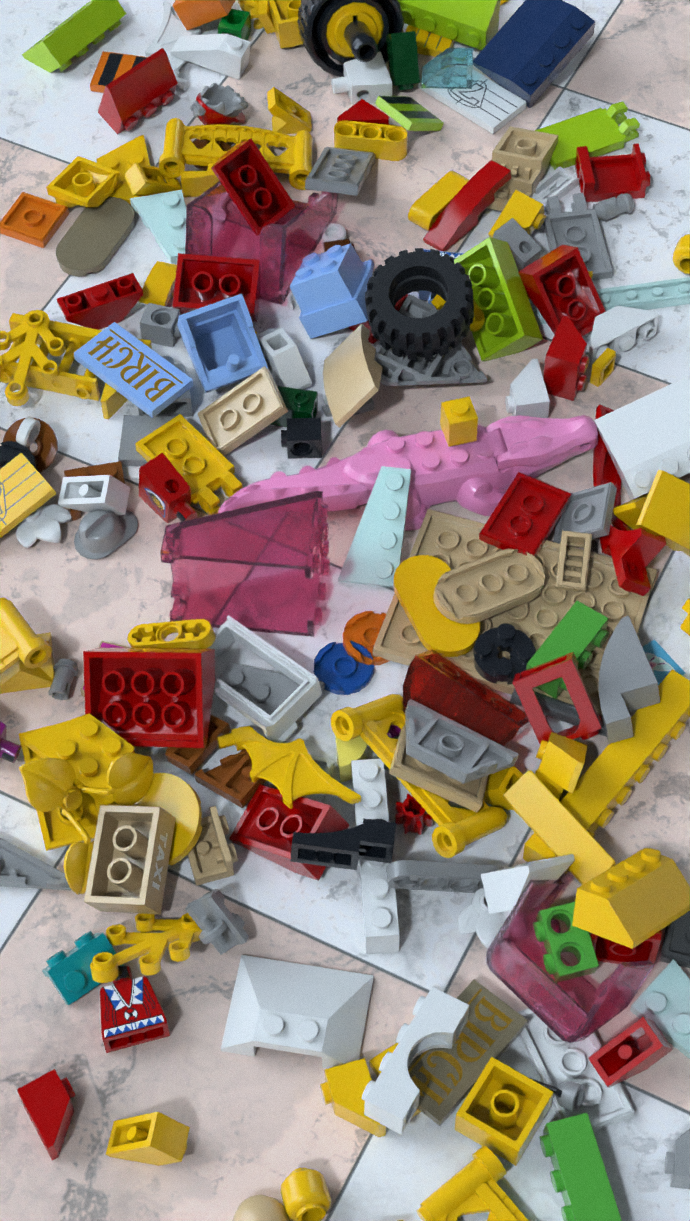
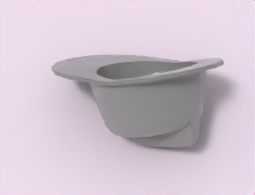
[74,509,138,560]

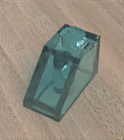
[421,48,473,89]

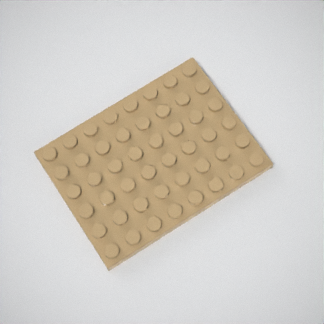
[373,509,657,715]

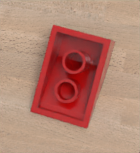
[518,244,606,337]
[229,784,349,881]

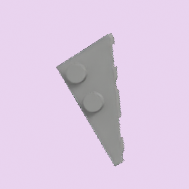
[0,838,71,891]

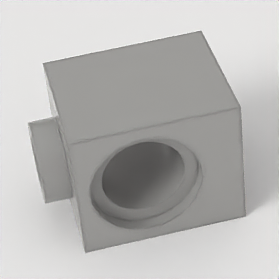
[140,303,182,347]

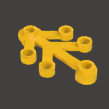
[0,310,65,406]
[90,913,202,983]

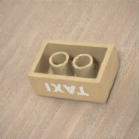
[84,805,176,915]

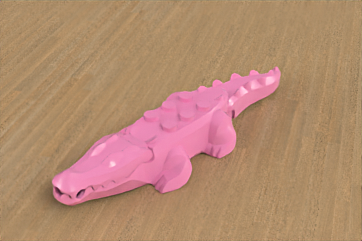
[218,415,598,531]

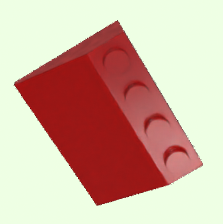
[83,648,216,748]

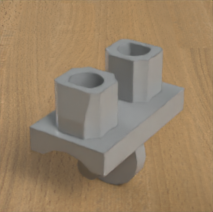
[185,889,249,954]

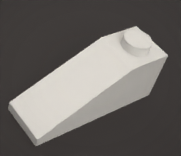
[171,34,251,80]

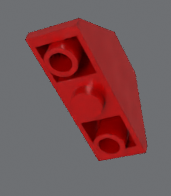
[56,273,144,330]

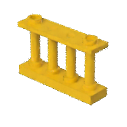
[0,313,102,401]

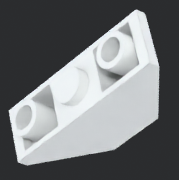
[588,306,659,368]
[256,328,312,390]

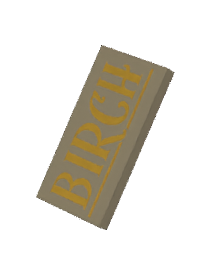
[408,979,528,1126]

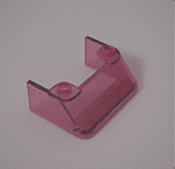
[486,879,654,1043]

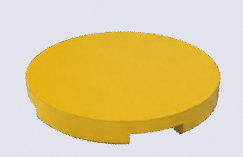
[116,773,202,866]

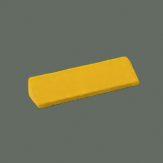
[503,770,616,885]

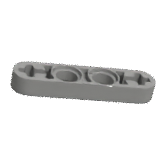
[386,860,504,893]

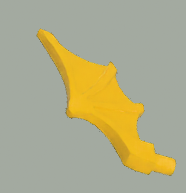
[216,726,361,809]

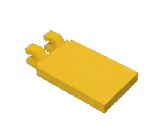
[135,414,243,518]

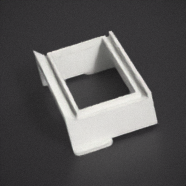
[206,615,322,743]

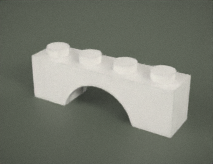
[362,987,469,1135]

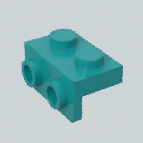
[42,931,125,1005]

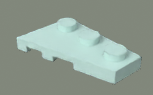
[130,190,197,264]

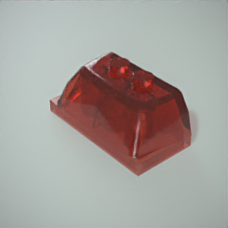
[403,649,531,746]

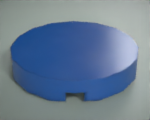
[314,641,374,695]

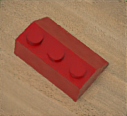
[98,48,178,135]
[211,139,295,236]
[172,253,260,322]

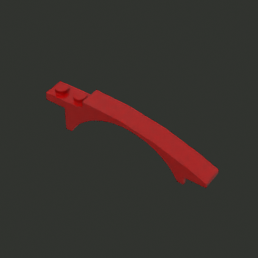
[593,404,667,596]

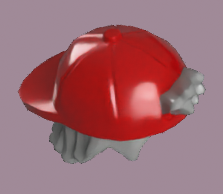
[190,83,248,125]

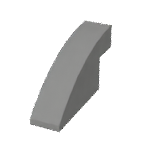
[598,616,660,744]

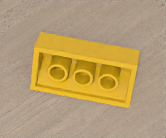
[572,848,690,949]

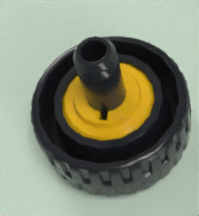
[297,0,404,77]

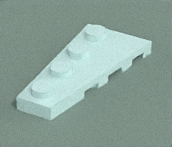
[338,466,412,588]
[630,959,690,1059]

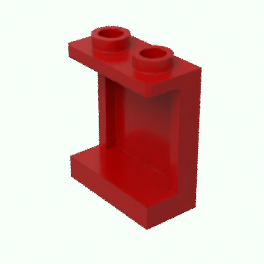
[575,143,650,202]

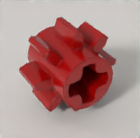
[395,794,433,835]

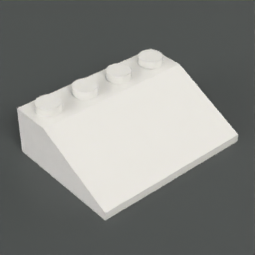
[594,375,690,499]

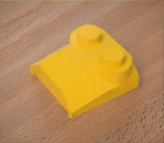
[46,156,120,208]

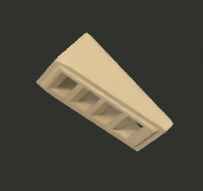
[555,530,592,592]

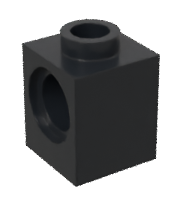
[281,417,322,459]

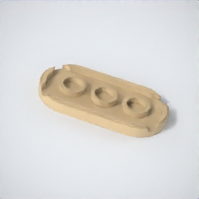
[433,549,545,624]

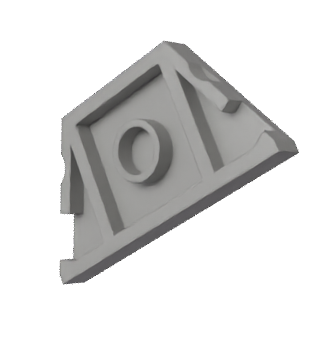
[405,699,519,784]

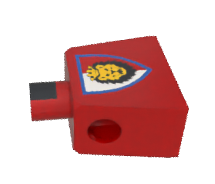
[139,453,197,525]

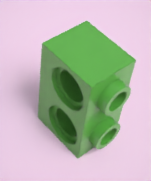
[533,902,599,983]

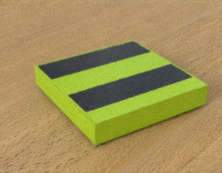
[375,96,444,131]

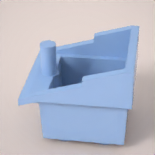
[290,243,374,339]
[177,293,268,393]

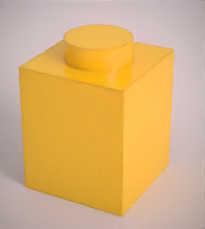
[440,396,478,447]

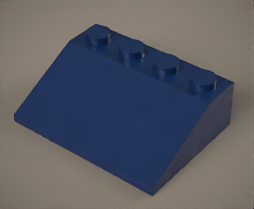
[472,0,595,108]

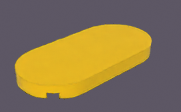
[393,555,480,657]

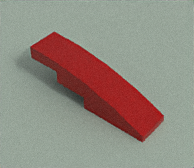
[423,160,511,251]

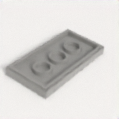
[305,147,375,196]

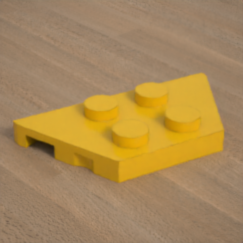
[96,135,150,208]
[23,713,135,806]

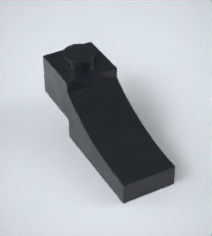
[290,818,397,870]

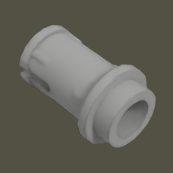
[48,659,78,700]

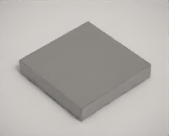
[118,415,175,466]
[553,482,617,544]

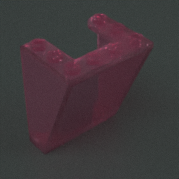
[185,181,338,305]
[160,491,330,637]

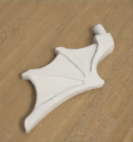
[145,1,202,90]

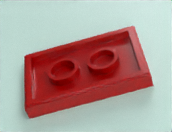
[479,472,571,557]

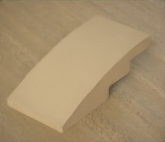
[487,126,558,211]
[323,324,383,428]

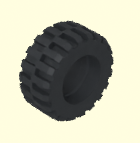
[365,248,474,360]

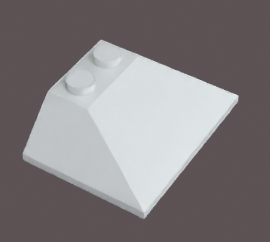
[221,955,374,1069]

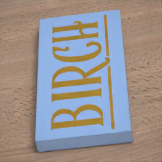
[74,322,193,418]

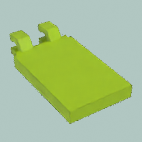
[535,101,640,170]

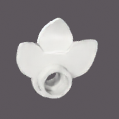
[16,504,72,548]
[458,887,524,952]

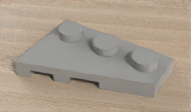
[219,663,325,725]

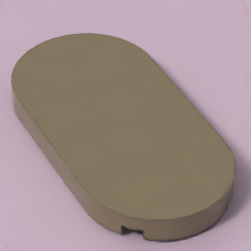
[56,197,135,277]

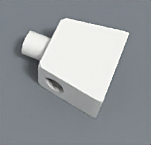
[331,52,392,105]

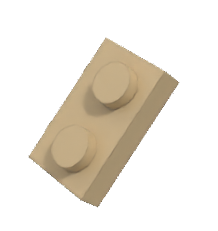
[187,806,238,886]

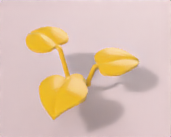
[19,752,153,895]

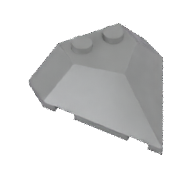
[374,294,487,386]

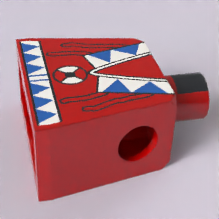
[100,966,170,1053]

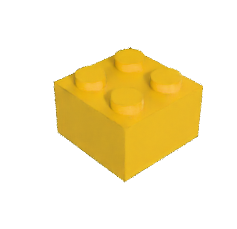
[454,1056,554,1166]

